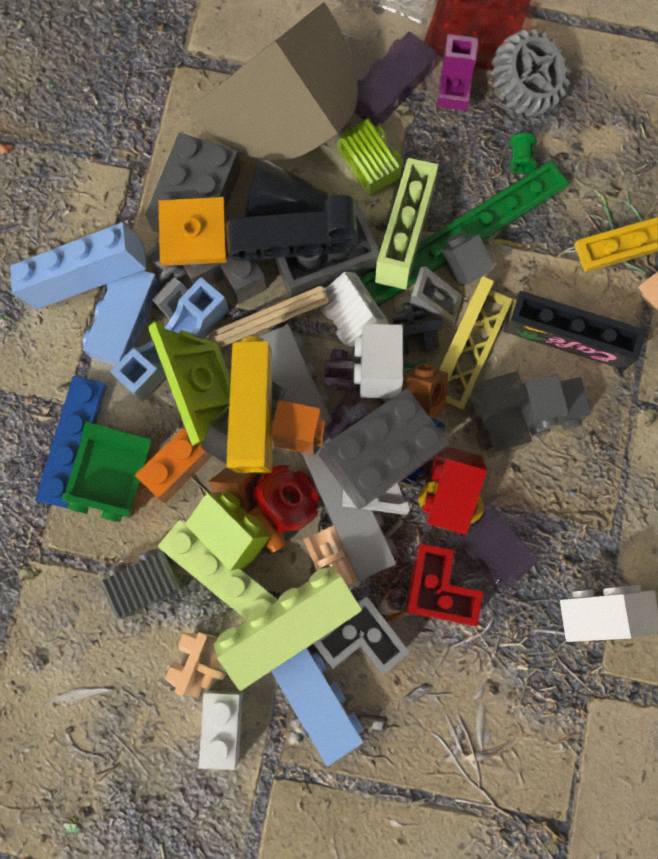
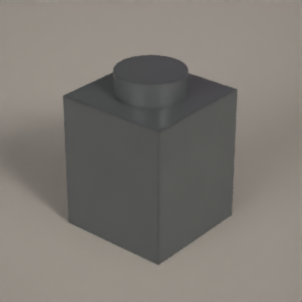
[440,232,494,284]

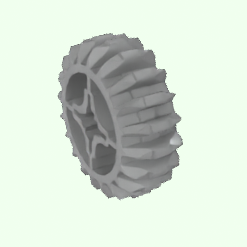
[490,29,571,117]

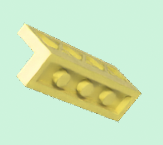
[439,276,513,412]

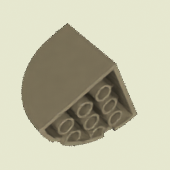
[189,2,358,160]

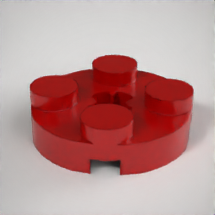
[253,465,320,532]

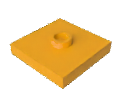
[158,197,227,266]

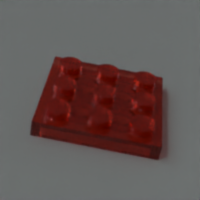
[422,0,531,71]

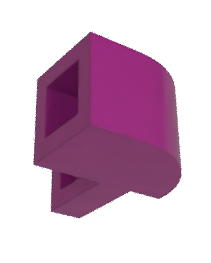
[437,34,478,111]

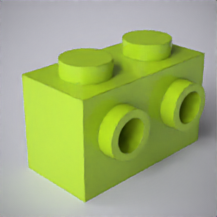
[185,491,271,571]

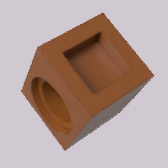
[401,364,448,419]

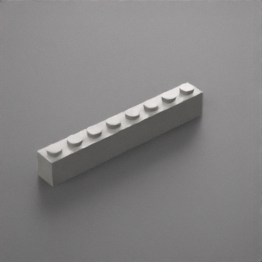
[259,325,398,581]

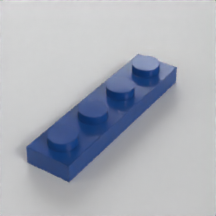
[35,376,107,509]

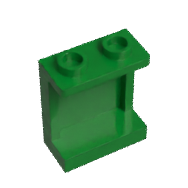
[62,421,151,523]

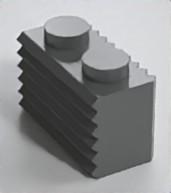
[100,549,184,619]

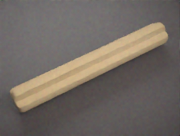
[209,286,329,348]

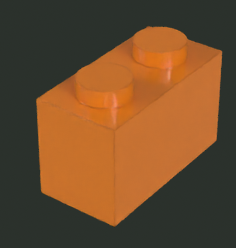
[271,400,326,455]
[135,428,211,503]

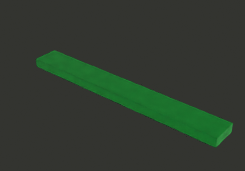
[360,160,570,307]

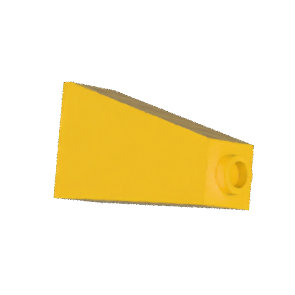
[227,336,272,473]

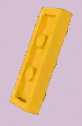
[574,217,658,273]

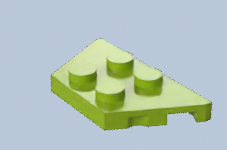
[148,321,231,446]

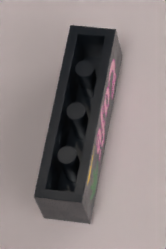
[503,291,646,370]

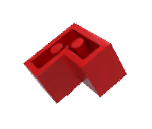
[422,446,487,535]
[404,543,483,627]

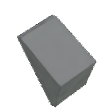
[410,267,463,324]

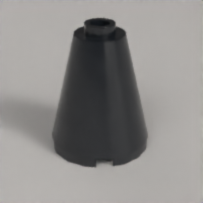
[245,158,328,217]

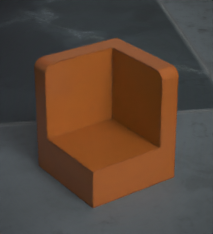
[209,467,261,513]

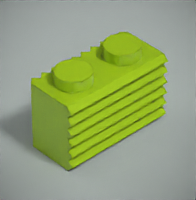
[338,118,403,196]

